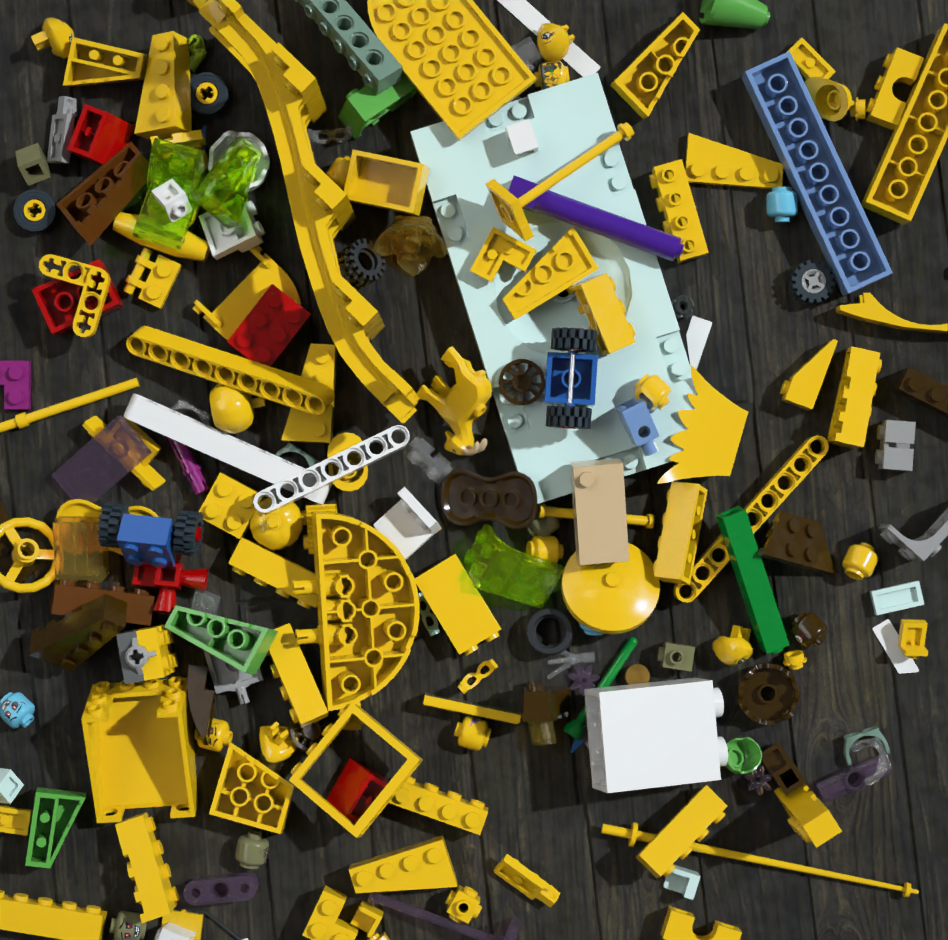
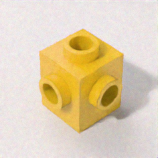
[445,885,482,924]

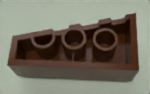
[56,142,156,246]
[50,579,155,626]

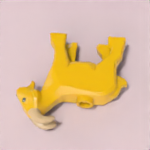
[417,347,492,456]

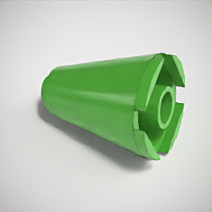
[699,0,770,29]

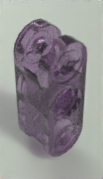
[183,872,259,906]

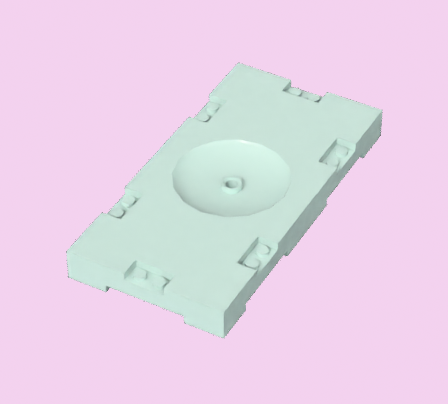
[410,73,698,504]

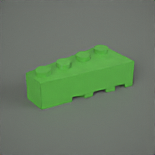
[164,605,278,675]

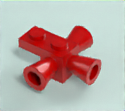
[132,555,208,614]

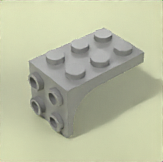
[878,508,948,561]

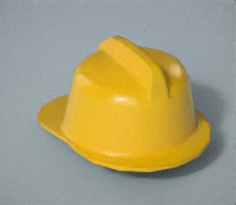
[804,77,855,122]
[327,432,368,491]

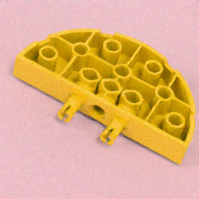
[292,511,420,711]

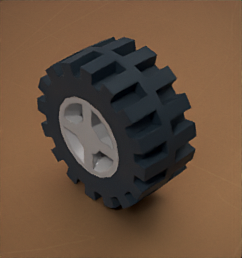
[789,260,835,305]

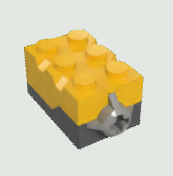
[116,624,178,684]

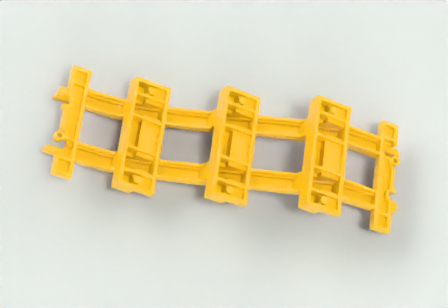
[199,0,420,423]

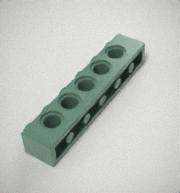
[294,0,403,95]

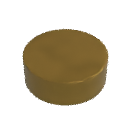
[625,664,650,684]

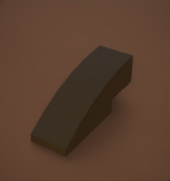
[187,665,216,746]

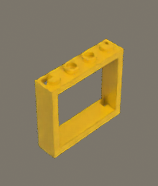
[289,703,423,838]

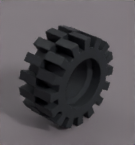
[339,239,386,287]

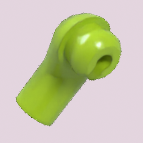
[188,34,207,72]

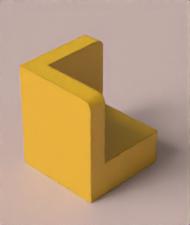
[350,900,384,939]

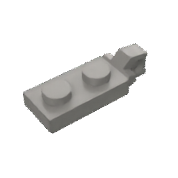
[47,96,77,165]

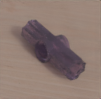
[815,753,891,804]

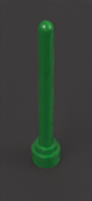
[563,637,638,741]

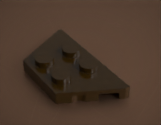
[757,511,835,575]

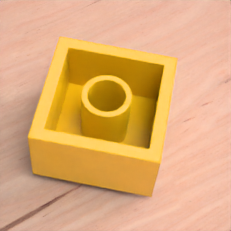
[199,473,266,539]

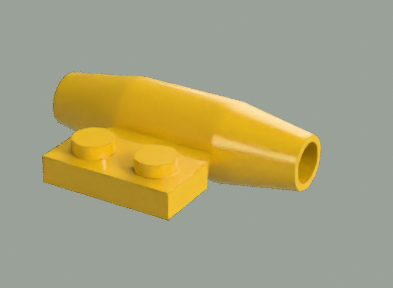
[113,183,210,262]

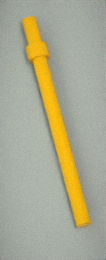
[0,377,140,433]

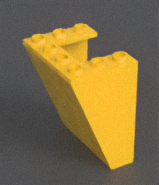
[81,676,198,823]

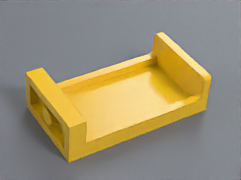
[414,553,501,656]

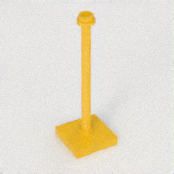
[485,122,634,241]

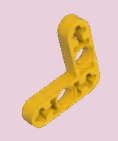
[39,254,111,338]

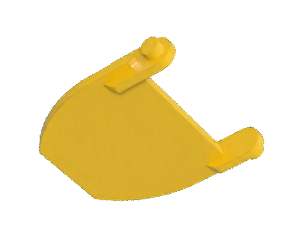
[192,245,301,340]

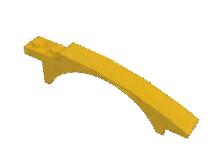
[835,292,948,333]

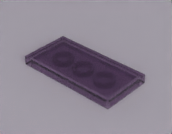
[52,415,152,504]

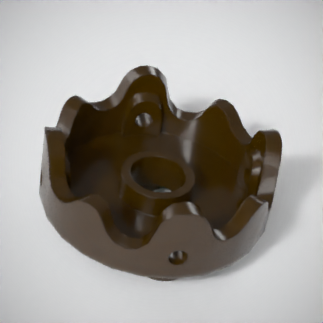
[736,663,800,725]

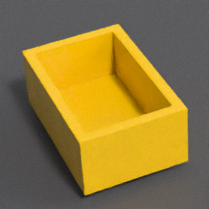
[344,149,430,216]

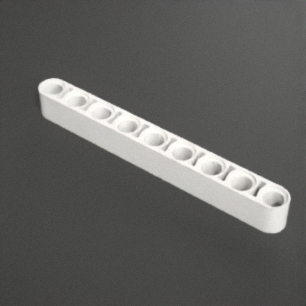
[123,393,333,504]

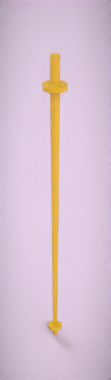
[601,822,919,898]

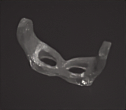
[308,125,353,145]
[171,399,211,426]
[851,737,892,785]

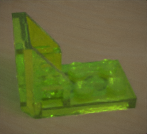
[133,138,206,250]

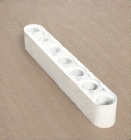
[253,425,410,514]

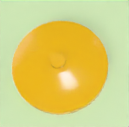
[561,543,660,634]

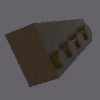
[29,594,127,671]

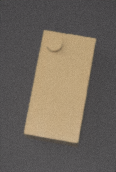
[570,458,629,565]

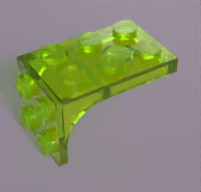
[464,524,565,609]

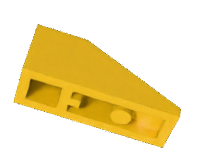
[780,339,838,411]

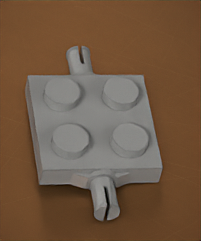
[203,649,264,705]

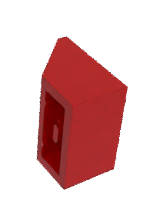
[67,104,135,166]
[326,758,390,823]

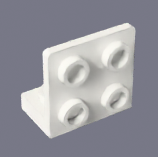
[374,487,441,560]

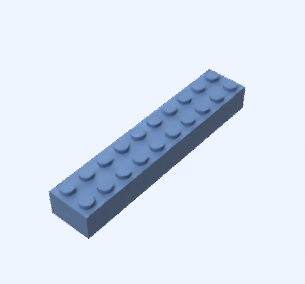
[741,51,893,296]

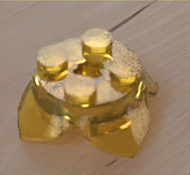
[373,215,448,277]

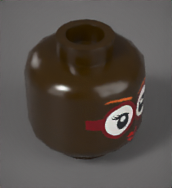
[790,611,827,648]

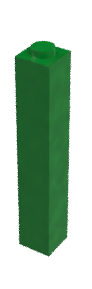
[715,506,789,654]

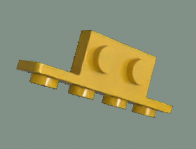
[82,416,166,491]

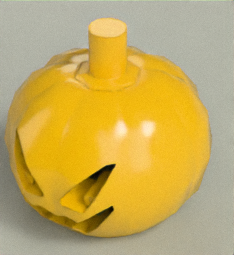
[210,383,266,434]
[249,497,303,550]

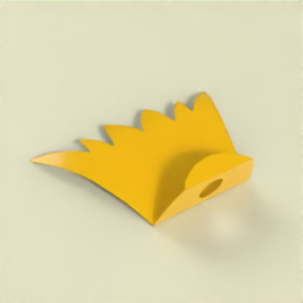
[657,366,748,484]

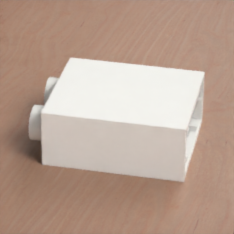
[584,678,728,793]

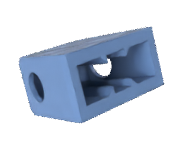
[615,398,659,456]

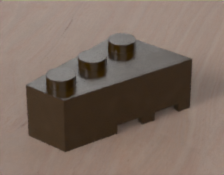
[522,681,571,722]

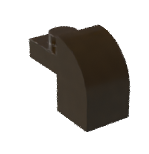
[761,742,806,796]

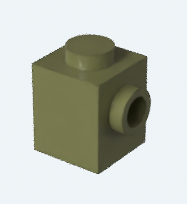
[15,143,51,186]
[657,642,695,672]

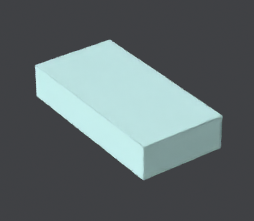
[870,581,924,615]

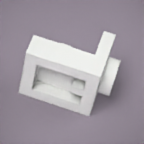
[152,179,192,222]

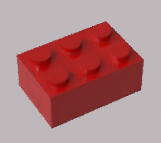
[32,259,124,337]
[227,284,311,366]

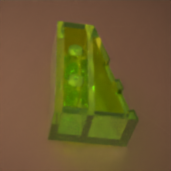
[191,137,261,229]

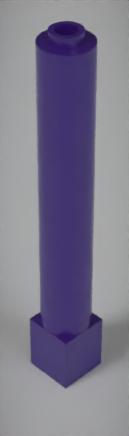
[508,176,684,262]

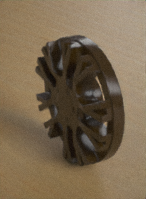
[499,359,545,405]
[288,717,332,753]

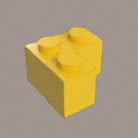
[302,885,359,940]

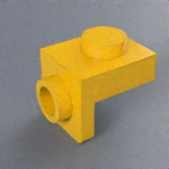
[897,619,928,659]

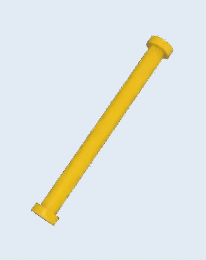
[537,503,654,529]

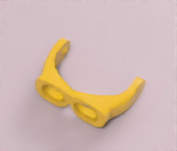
[458,658,498,694]

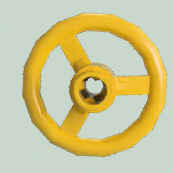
[0,517,63,593]

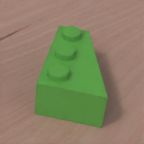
[25,787,86,868]

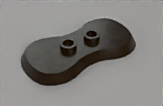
[441,469,537,529]

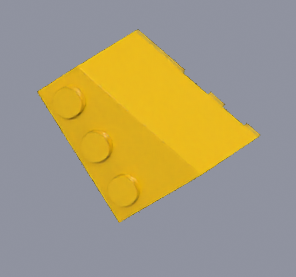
[209,742,294,834]

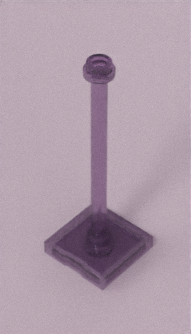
[367,892,523,940]

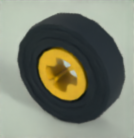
[190,72,229,116]
[13,189,58,233]

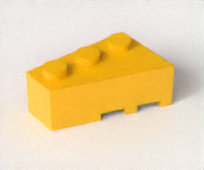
[63,37,149,87]
[567,273,636,355]

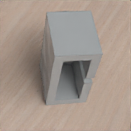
[875,420,916,471]

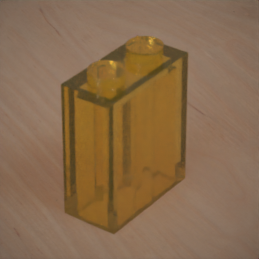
[53,516,109,583]

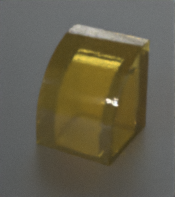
[528,721,557,745]

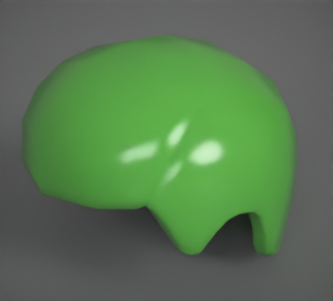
[725,737,762,775]

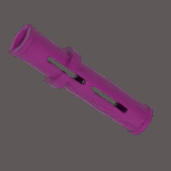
[167,437,210,496]

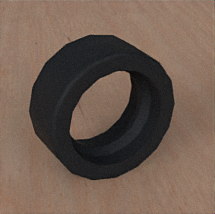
[526,608,574,656]

